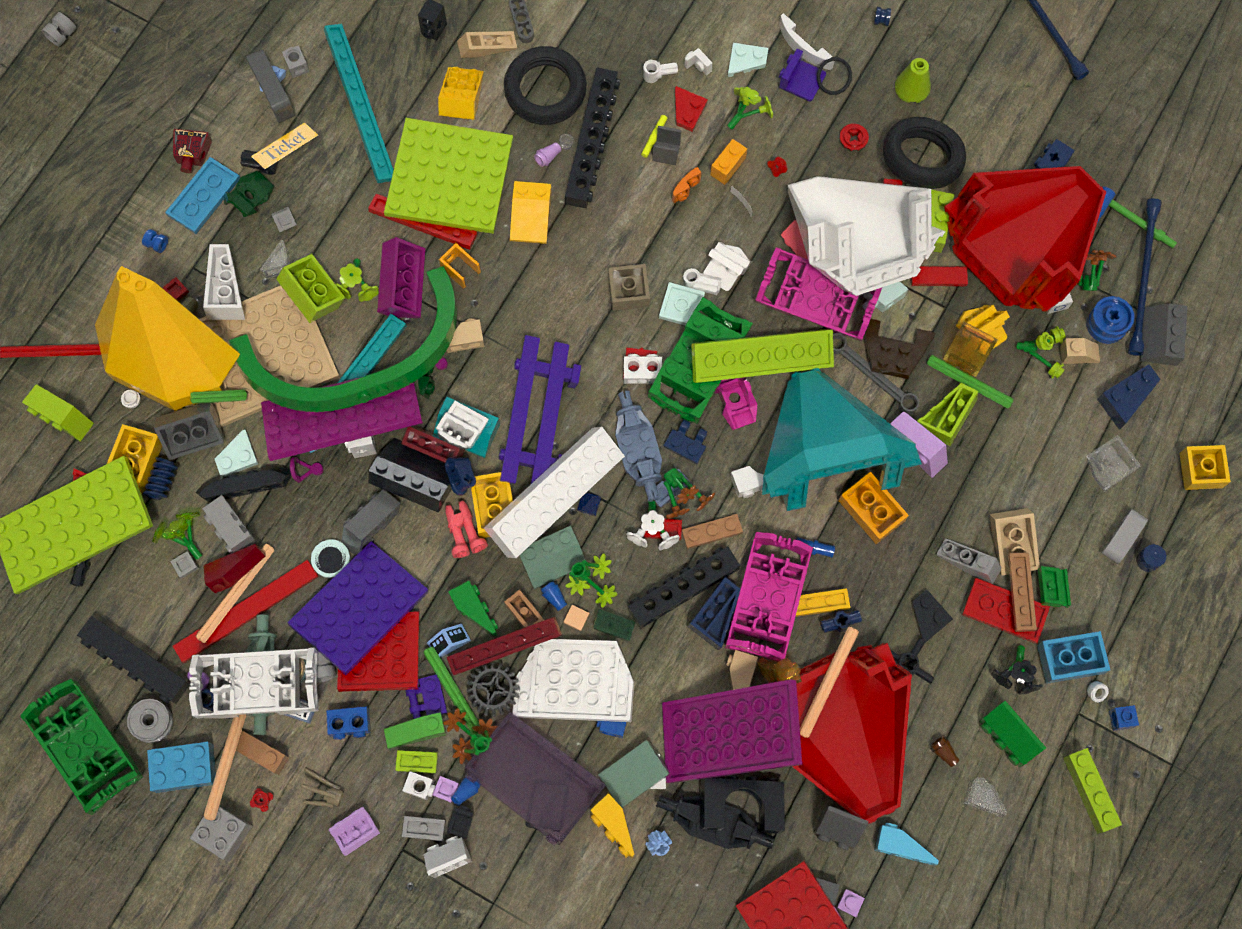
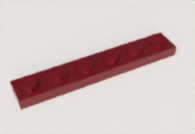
[446,616,562,676]

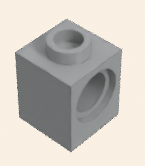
[282,45,309,78]

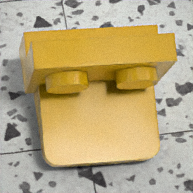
[956,305,1010,354]

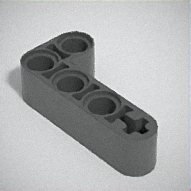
[246,49,295,123]

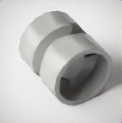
[41,12,77,47]
[317,652,337,683]

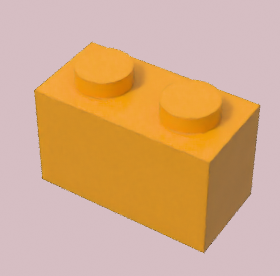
[710,139,747,185]

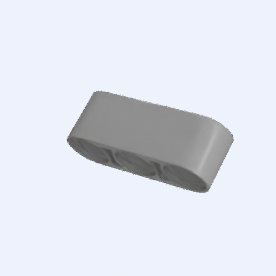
[1102,509,1148,564]

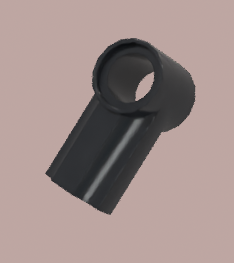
[240,150,278,175]

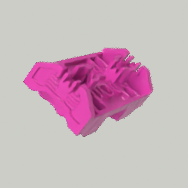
[756,247,883,342]
[725,532,813,664]

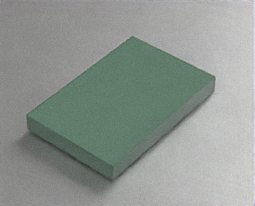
[598,740,670,808]

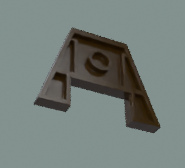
[861,317,936,379]

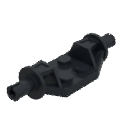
[656,794,775,849]

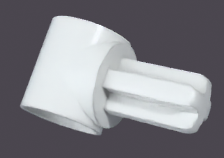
[643,60,678,83]

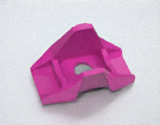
[715,377,758,430]

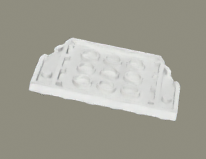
[512,639,634,722]

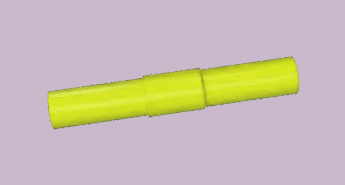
[641,115,668,158]

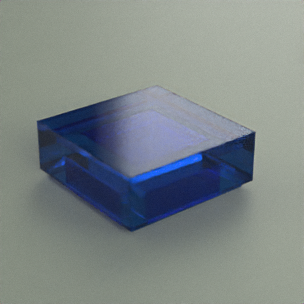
[577,493,601,516]

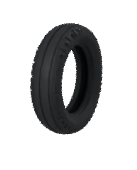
[504,46,587,125]
[883,117,966,189]

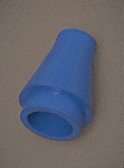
[541,581,567,611]
[451,776,480,806]

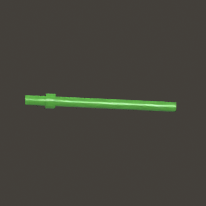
[1108,199,1177,249]

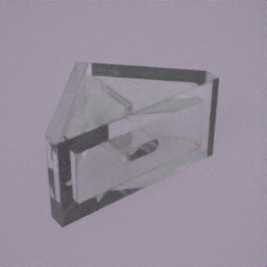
[260,240,291,278]

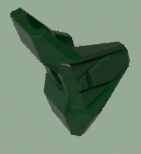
[224,171,274,217]

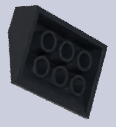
[368,438,452,513]

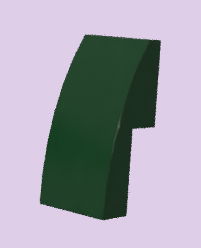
[418,367,435,399]

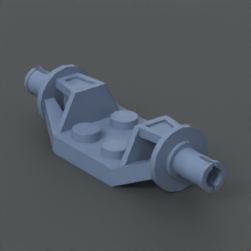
[615,391,662,502]

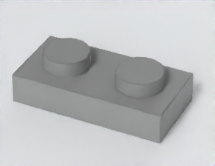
[402,816,446,841]

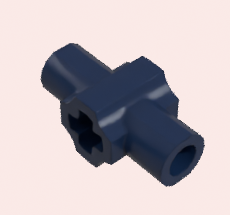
[820,610,862,633]

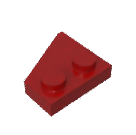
[675,86,708,132]

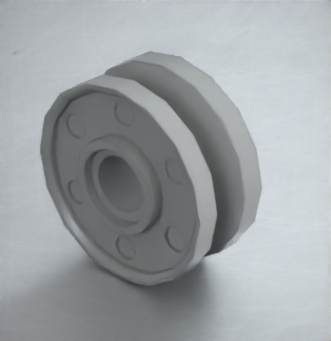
[127,699,173,743]

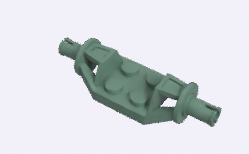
[244,615,276,735]

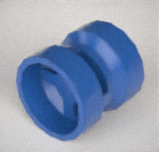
[142,229,168,253]

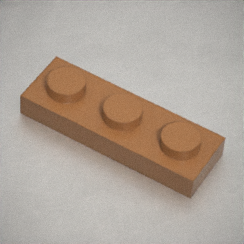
[682,514,743,549]

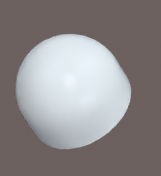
[1087,681,1109,702]

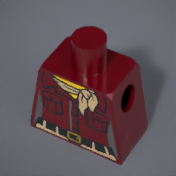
[173,129,212,173]

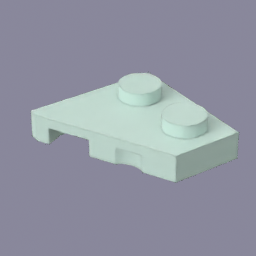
[728,43,768,77]
[215,430,258,477]

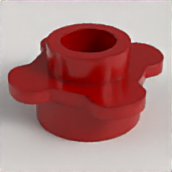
[767,156,788,177]
[250,788,273,812]

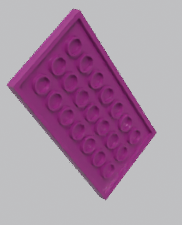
[261,376,423,461]
[662,679,802,783]

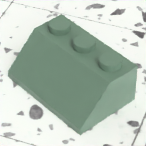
[519,526,585,589]

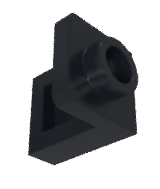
[447,805,474,839]

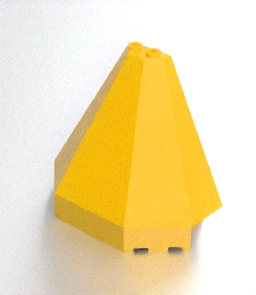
[95,266,240,411]

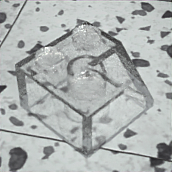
[1086,435,1141,492]

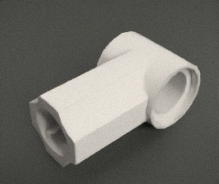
[683,268,722,295]

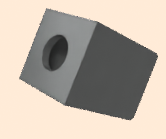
[653,126,681,165]

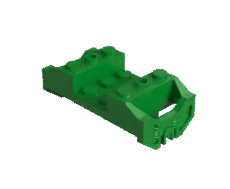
[648,297,753,424]
[20,679,143,815]

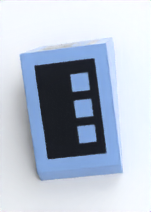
[427,624,471,658]

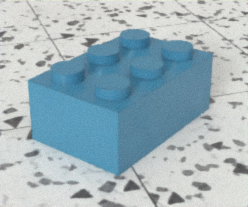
[1037,631,1110,684]
[147,742,216,793]

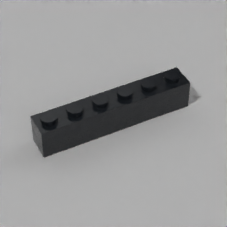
[77,616,190,704]

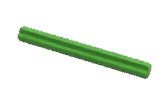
[927,355,1014,408]
[423,647,480,734]

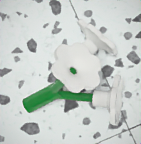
[626,501,680,550]

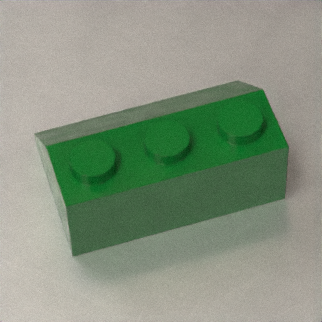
[979,701,1046,768]

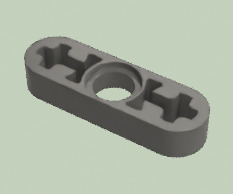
[509,0,534,43]

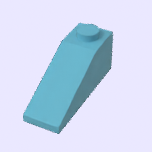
[875,823,939,866]

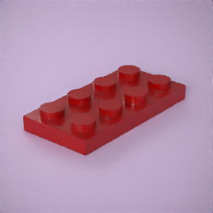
[962,578,1050,644]

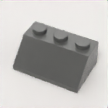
[1140,303,1188,366]
[154,403,224,460]

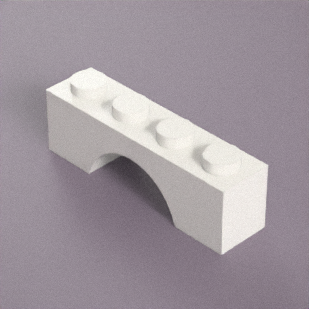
[730,466,764,498]

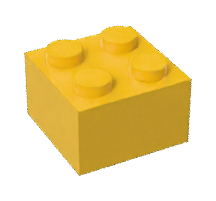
[1179,445,1230,490]

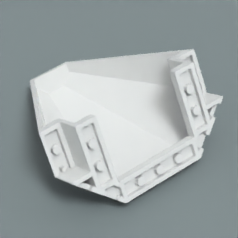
[788,176,945,296]

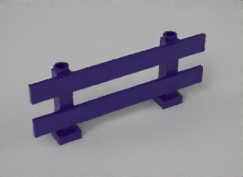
[498,335,581,484]

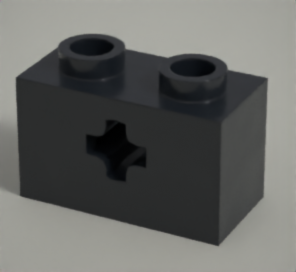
[418,0,447,41]

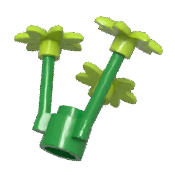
[565,554,617,608]

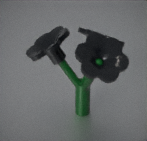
[991,645,1043,695]

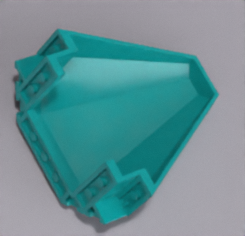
[762,368,922,511]

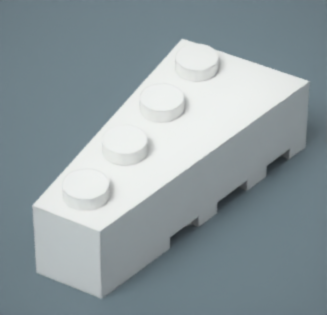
[203,244,245,320]

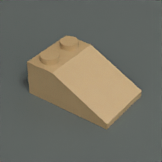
[990,508,1040,575]

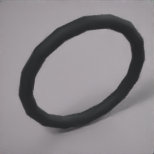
[817,57,852,95]

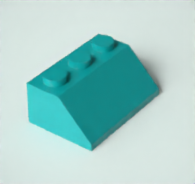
[433,397,500,458]

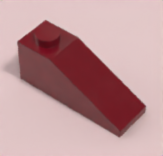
[203,544,266,593]

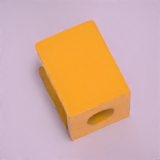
[439,243,481,289]

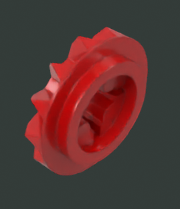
[840,124,869,151]

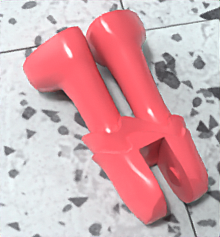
[445,500,488,558]

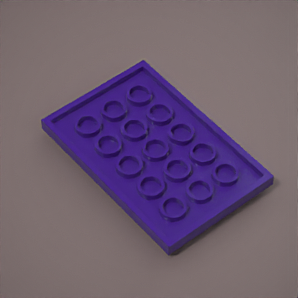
[288,542,428,675]

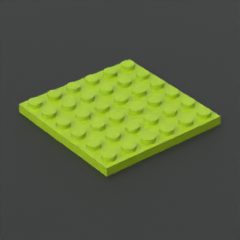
[384,118,513,234]

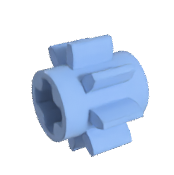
[645,830,672,856]

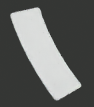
[730,186,752,217]

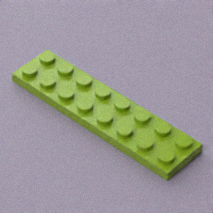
[691,329,834,383]

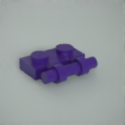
[405,675,447,719]

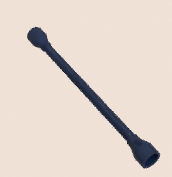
[1028,0,1089,80]
[1128,198,1162,356]

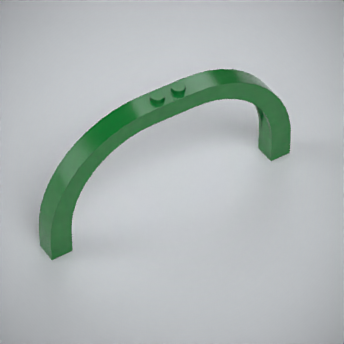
[229,266,457,412]

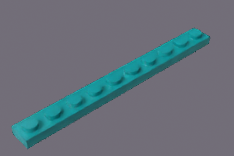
[324,24,394,183]

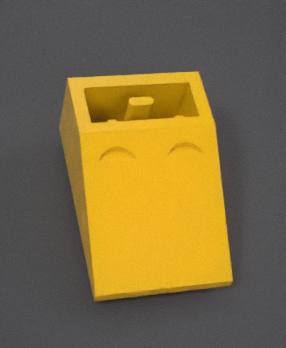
[438,67,484,120]
[590,793,635,859]

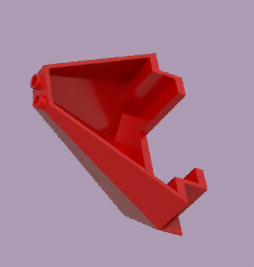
[944,166,1106,312]
[772,643,912,824]

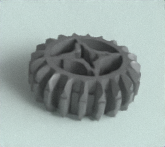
[466,663,520,717]

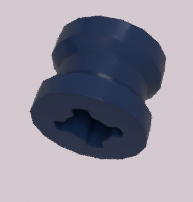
[874,6,891,26]

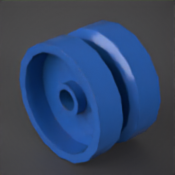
[1086,296,1134,344]

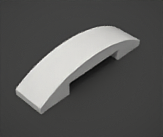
[779,13,834,70]

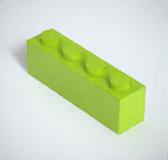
[1063,748,1122,834]

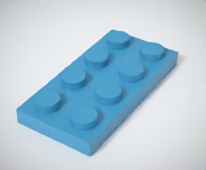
[165,157,240,234]

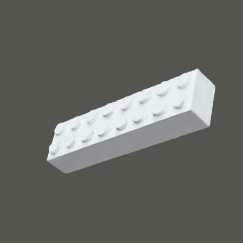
[484,427,625,558]

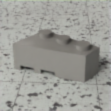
[202,495,258,554]

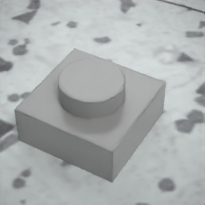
[271,207,296,232]
[170,551,199,579]

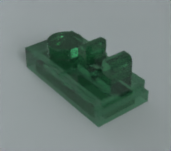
[593,609,635,641]

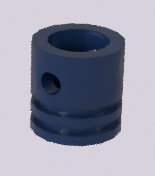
[1136,544,1167,572]

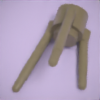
[300,768,344,808]

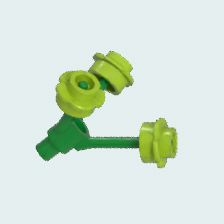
[1017,326,1066,379]

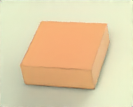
[563,605,590,631]

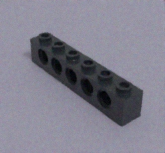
[628,546,740,629]

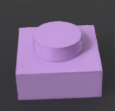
[433,776,459,803]
[837,889,865,917]

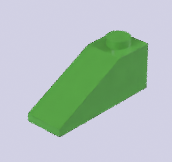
[384,712,447,749]

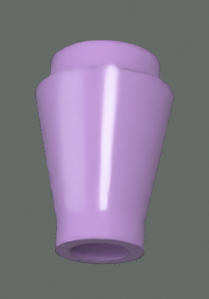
[534,142,561,167]

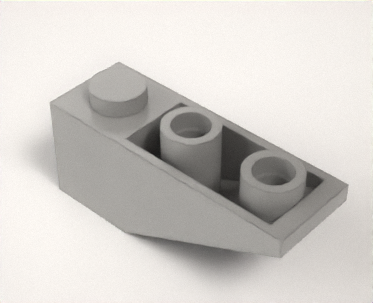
[936,538,1002,584]

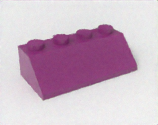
[377,237,425,318]

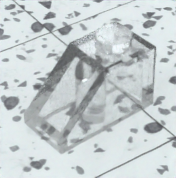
[963,777,1007,817]

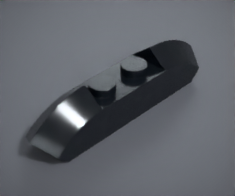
[195,466,291,503]

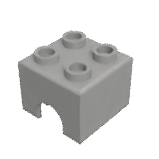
[190,805,253,862]

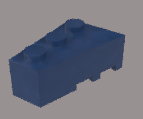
[687,577,741,650]

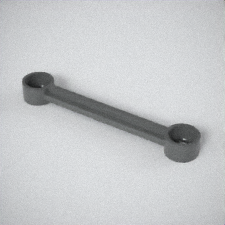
[833,333,919,415]

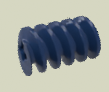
[142,457,178,500]

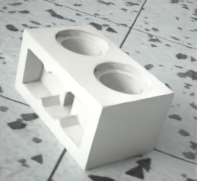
[624,354,662,384]

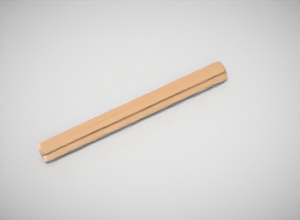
[196,544,274,643]
[800,627,859,738]
[204,714,246,821]

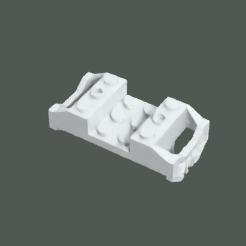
[189,648,318,719]

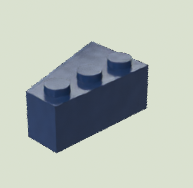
[1097,364,1161,430]

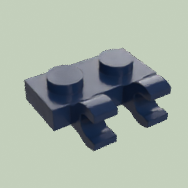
[664,420,707,465]

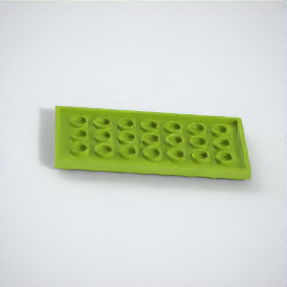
[0,456,153,594]

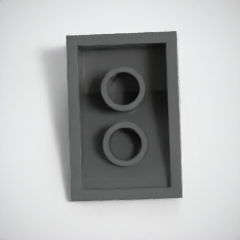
[814,806,868,851]

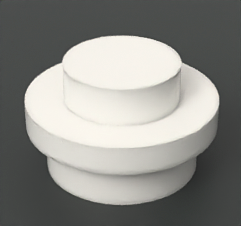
[121,390,141,408]

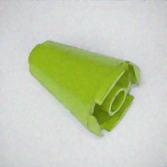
[895,58,931,103]

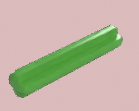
[190,390,247,404]

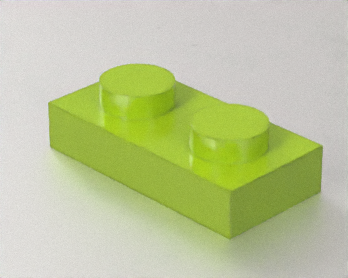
[395,750,438,774]

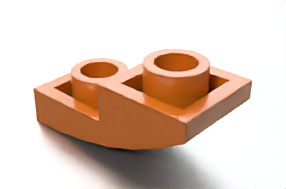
[672,167,701,203]

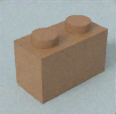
[504,590,544,628]

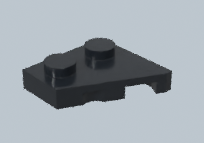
[911,590,953,643]

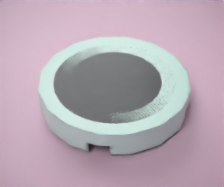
[311,540,351,579]

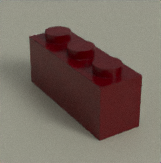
[401,426,465,463]

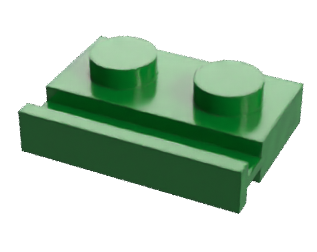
[1038,566,1071,608]

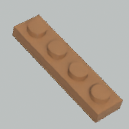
[1008,553,1037,632]

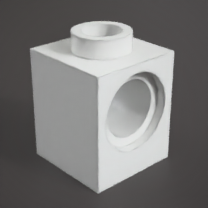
[403,772,436,800]

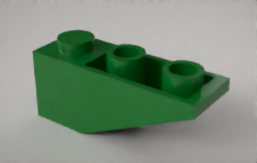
[448,581,498,637]

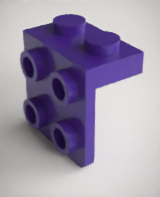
[779,49,826,102]

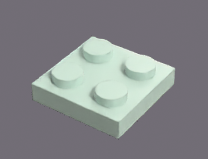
[659,282,705,325]

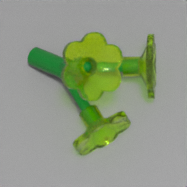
[152,512,203,560]

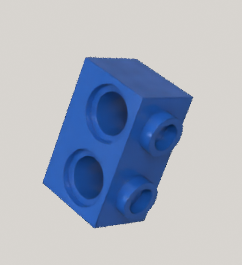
[326,707,371,740]

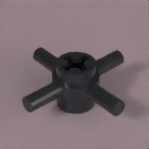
[891,638,934,684]

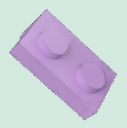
[329,807,380,856]

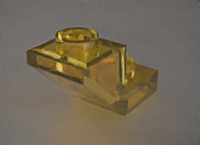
[757,657,802,683]

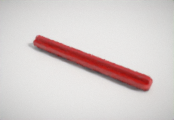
[0,344,101,358]

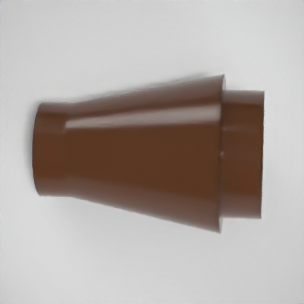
[931,736,960,767]

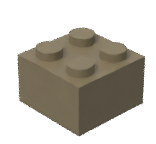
[608,264,650,311]

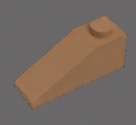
[236,731,289,775]

